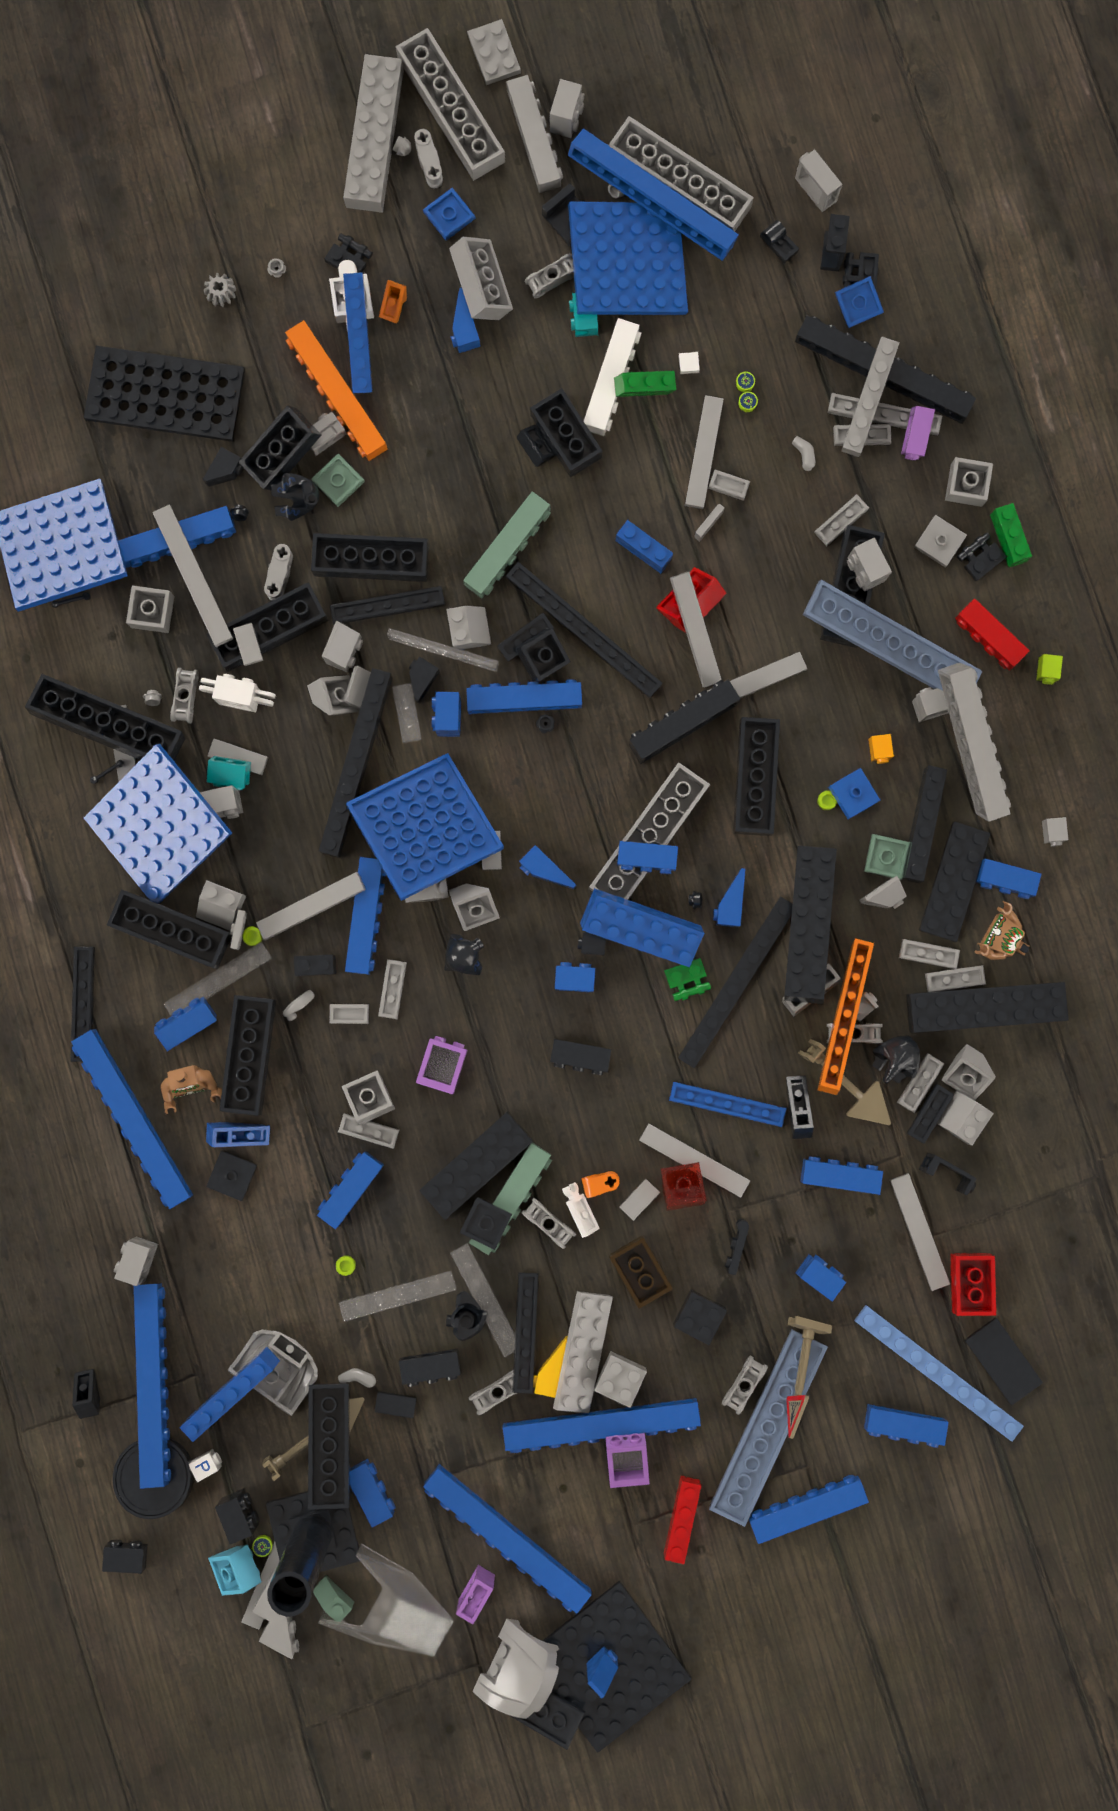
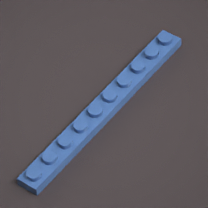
[854,1305,1024,1442]

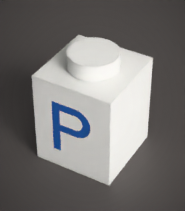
[189,1449,222,1482]

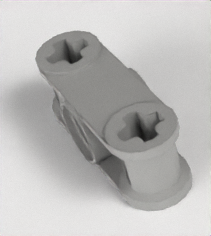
[414,129,443,188]
[525,253,574,298]
[264,544,293,600]
[170,668,199,724]
[827,1024,883,1043]
[521,1198,576,1249]
[722,1356,768,1415]
[469,1370,517,1415]

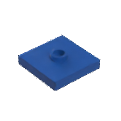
[423,188,475,241]
[835,276,884,328]
[828,768,880,819]

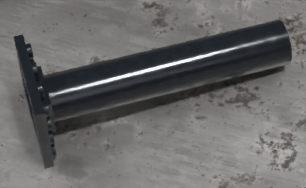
[266,1491,362,1617]

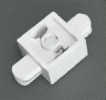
[329,260,374,330]
[199,674,276,712]

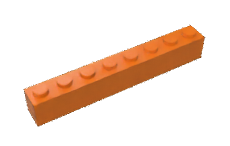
[285,320,388,461]
[818,938,874,1095]

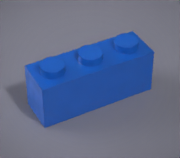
[615,520,673,574]
[617,841,678,874]
[976,859,1041,899]
[154,996,217,1051]
[350,1459,395,1527]

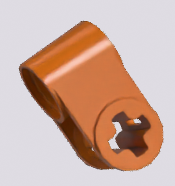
[581,1171,619,1198]

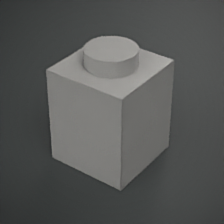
[1042,817,1068,846]

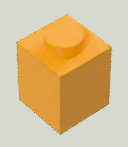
[868,734,894,764]

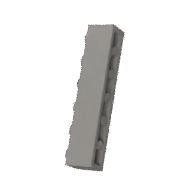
[506,75,563,193]
[841,337,900,457]

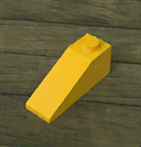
[533,1336,568,1398]

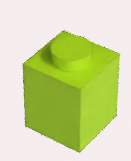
[1036,654,1063,684]

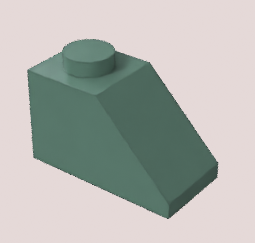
[313,1575,354,1624]

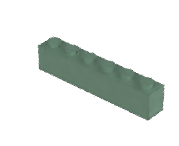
[463,491,551,598]
[469,1142,552,1255]

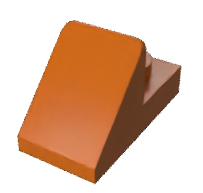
[379,280,407,323]

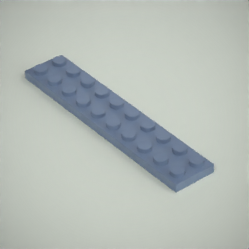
[803,580,982,691]
[709,1329,828,1527]

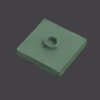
[311,454,365,507]
[864,834,910,880]

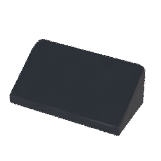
[517,425,555,467]

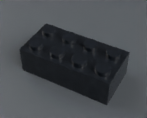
[530,388,603,478]
[239,405,322,491]

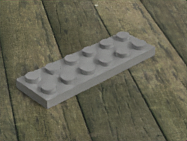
[553,1291,613,1413]

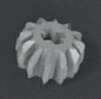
[204,273,236,307]

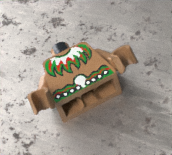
[975,901,1030,960]
[161,1065,222,1114]

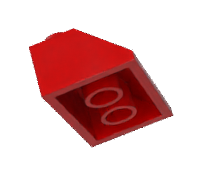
[656,567,726,633]

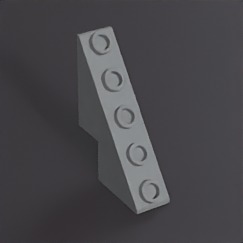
[252,1561,299,1659]

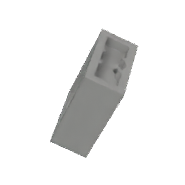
[795,149,842,212]

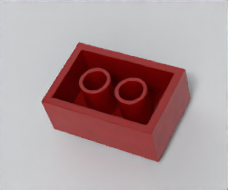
[950,1253,996,1316]

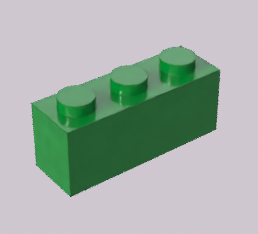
[614,371,676,397]
[990,503,1032,568]

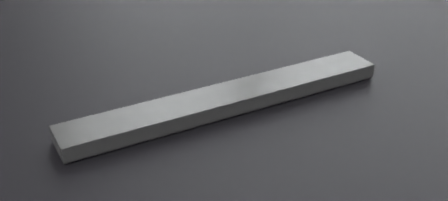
[152,504,233,647]

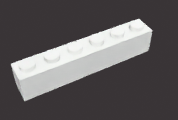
[584,318,641,436]

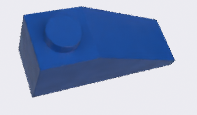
[451,288,480,353]
[519,845,576,889]
[713,868,745,927]
[206,1122,270,1147]
[587,1646,618,1699]

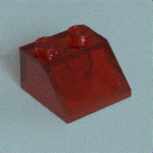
[661,1162,707,1211]

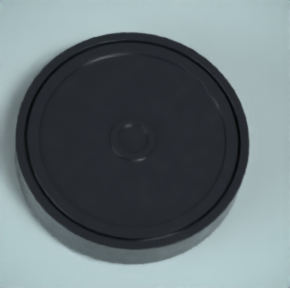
[113,1438,194,1519]

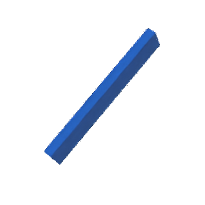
[669,1082,786,1127]

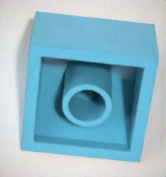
[208,1545,262,1596]

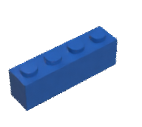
[317,1151,384,1230]
[800,1156,883,1195]
[864,1404,949,1448]

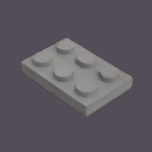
[467,19,521,85]

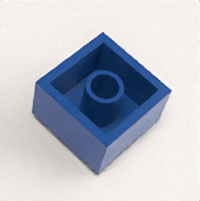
[432,692,461,737]
[555,962,595,992]
[796,1254,846,1302]

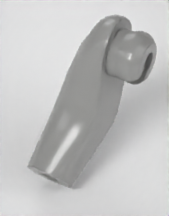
[792,436,816,471]
[283,990,315,1021]
[338,1368,376,1388]

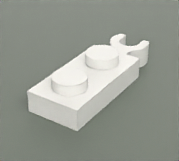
[562,1182,600,1238]

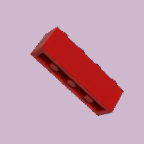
[955,598,1030,671]
[664,1476,701,1564]

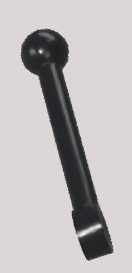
[51,592,91,608]
[90,760,124,784]

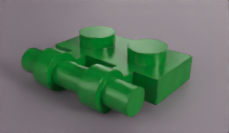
[664,958,711,1001]

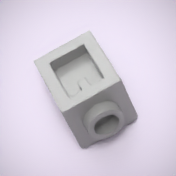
[857,992,879,1022]

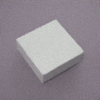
[679,352,699,374]

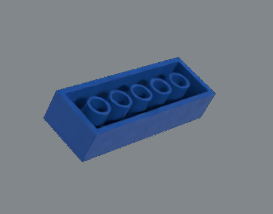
[580,888,704,967]

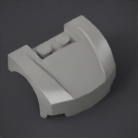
[228,1329,318,1416]
[473,1619,559,1719]

